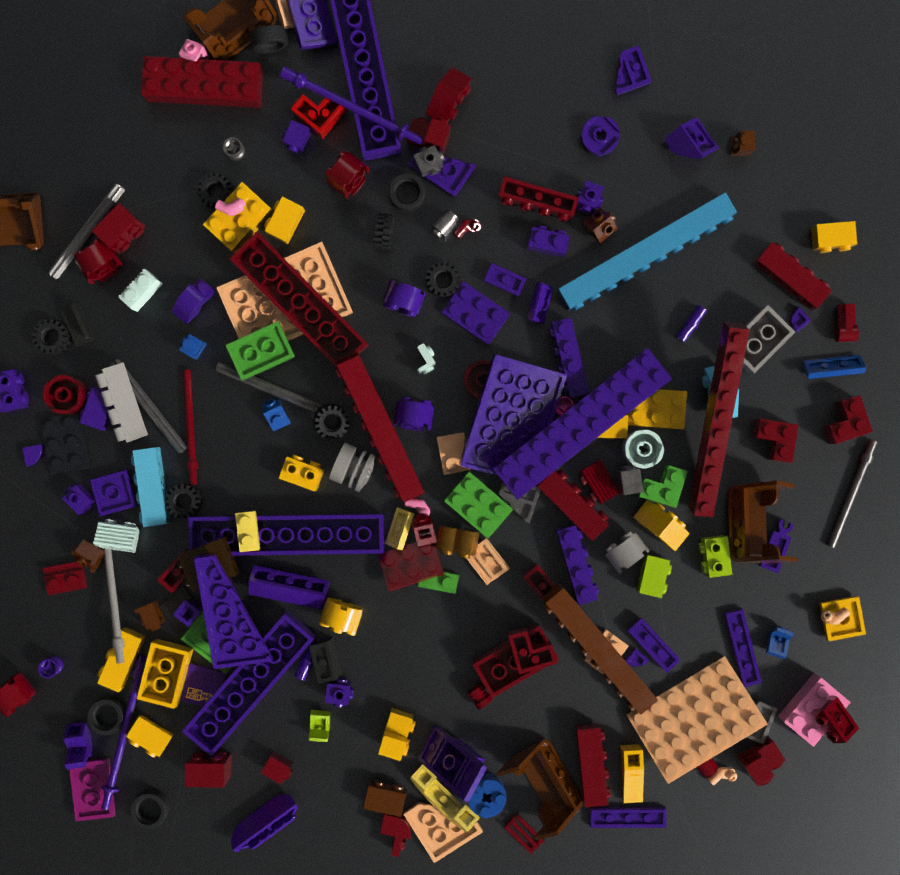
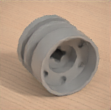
[329,442,376,492]

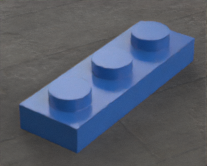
[802,355,866,379]

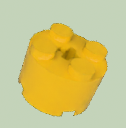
[318,597,363,636]

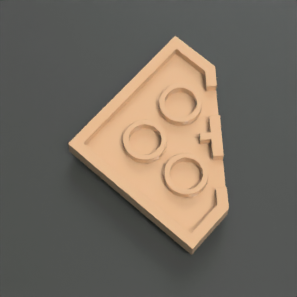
[403,802,483,863]

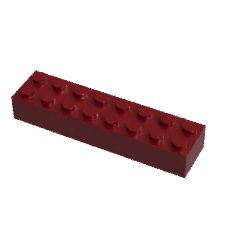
[230,231,369,368]

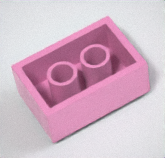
[777,673,851,747]

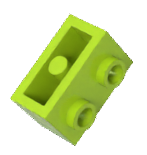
[699,535,732,578]
[636,554,672,598]

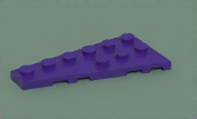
[194,553,273,669]

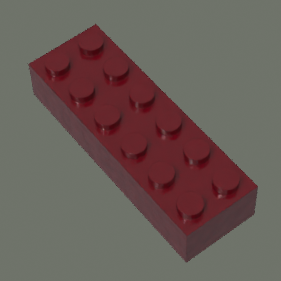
[141,56,263,108]

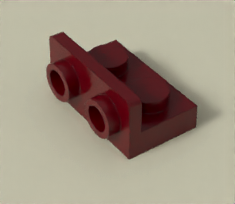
[811,696,859,744]

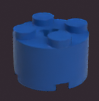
[468,773,506,819]

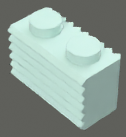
[119,269,163,312]
[93,519,140,553]

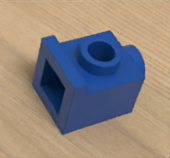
[179,333,207,360]

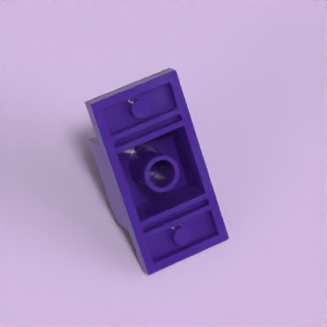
[417,726,487,802]

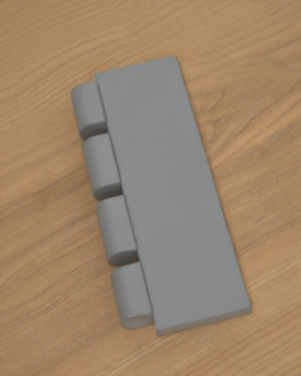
[95,362,148,443]

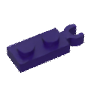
[759,519,793,573]

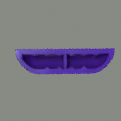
[231,794,298,852]

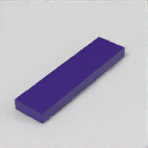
[723,608,762,687]
[589,807,667,828]

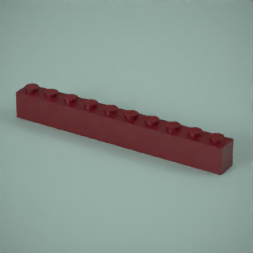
[688,322,750,517]

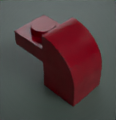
[380,813,411,857]

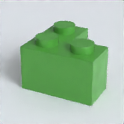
[636,465,688,508]

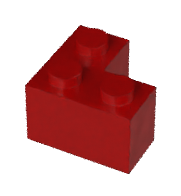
[291,94,347,139]

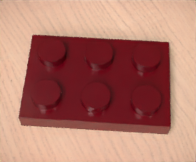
[378,542,444,592]

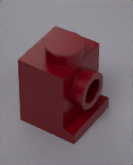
[412,514,437,546]

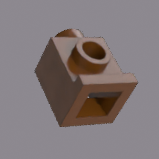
[730,131,756,156]
[72,540,104,573]
[134,600,165,632]

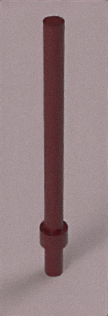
[183,370,198,485]

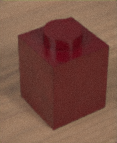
[261,751,293,785]

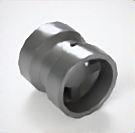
[223,137,245,161]

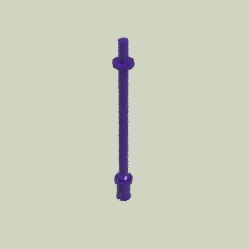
[280,66,424,145]
[101,654,148,810]

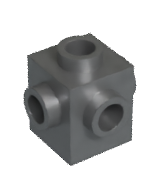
[413,145,445,177]

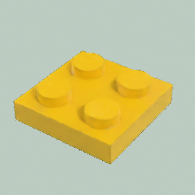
[819,596,866,641]

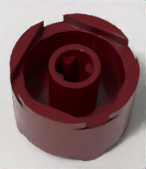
[325,151,370,198]
[74,239,122,284]
[464,360,491,399]
[43,375,88,414]
[0,671,37,718]

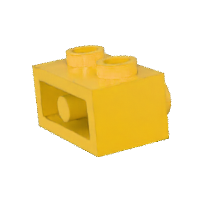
[264,197,305,244]
[811,221,857,253]
[279,454,325,491]
[126,715,174,757]

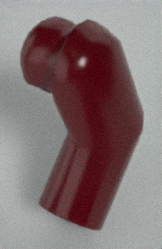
[453,219,481,239]

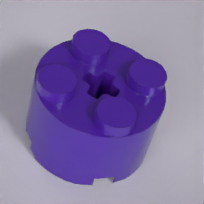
[382,280,426,317]
[393,397,434,431]

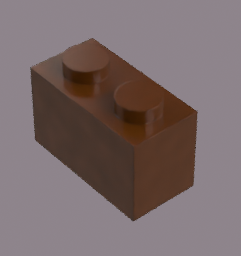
[363,780,407,817]

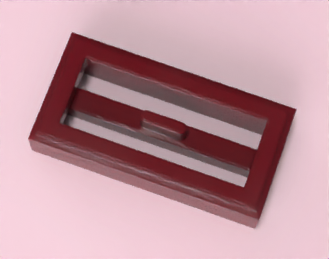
[504,812,545,855]

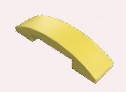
[410,764,480,833]

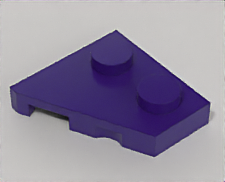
[615,45,652,96]

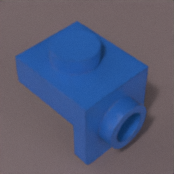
[262,397,291,431]
[766,627,794,659]

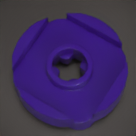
[581,116,619,157]

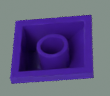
[664,117,719,159]

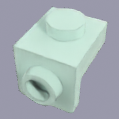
[417,343,436,375]

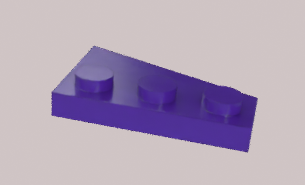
[407,148,476,198]

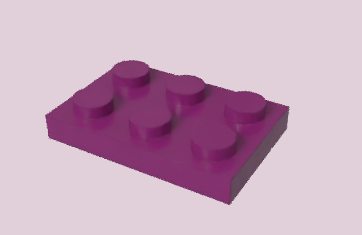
[69,758,116,821]

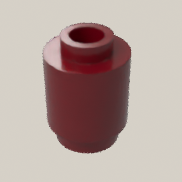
[696,758,718,777]

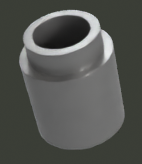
[431,209,459,238]

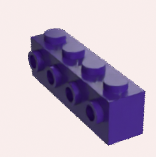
[549,318,589,398]
[555,524,599,605]
[248,565,329,610]

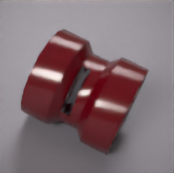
[467,682,493,710]

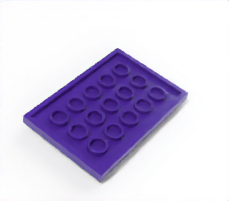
[459,353,567,475]

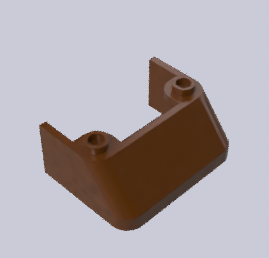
[728,480,798,563]
[496,739,583,840]

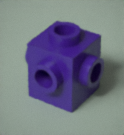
[576,180,604,214]
[325,677,354,707]

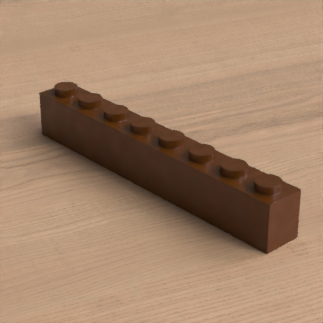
[542,583,658,715]

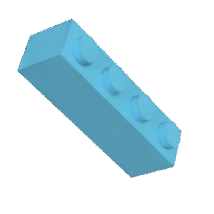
[131,447,171,527]

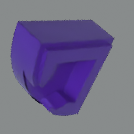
[790,306,811,333]
[22,444,44,467]
[624,647,650,667]

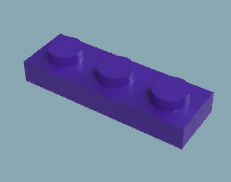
[627,617,681,673]

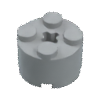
[605,531,650,574]

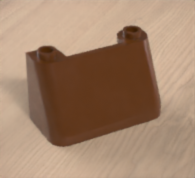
[182,0,278,61]
[0,192,44,250]

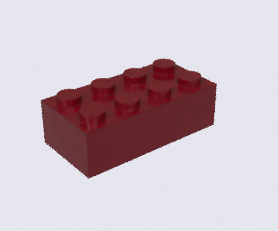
[472,622,559,698]

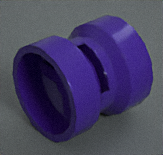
[38,656,64,678]

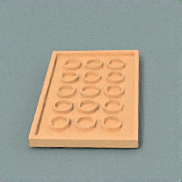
[217,242,353,341]
[627,656,768,784]

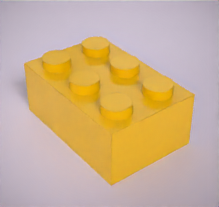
[203,182,274,254]
[137,639,194,709]

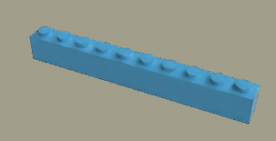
[557,192,737,311]

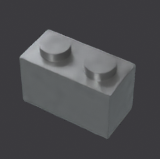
[615,465,643,495]

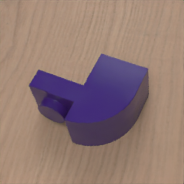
[172,279,216,324]
[63,722,92,770]

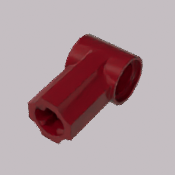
[834,304,859,342]

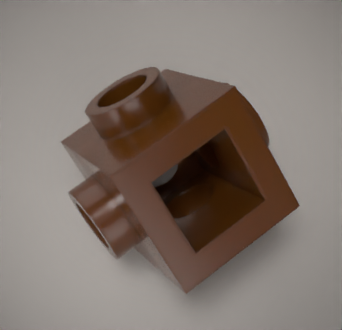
[583,208,618,243]

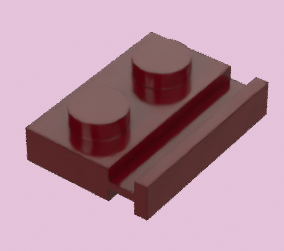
[42,561,87,595]

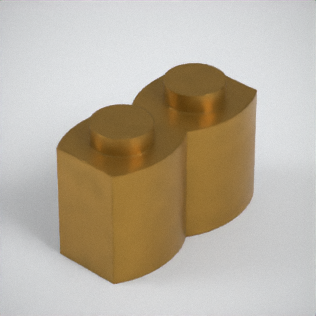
[436,526,480,559]

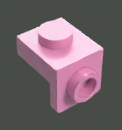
[179,39,210,62]

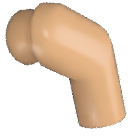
[821,607,850,625]
[707,767,737,785]

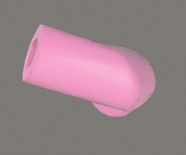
[215,198,245,216]
[405,498,430,516]

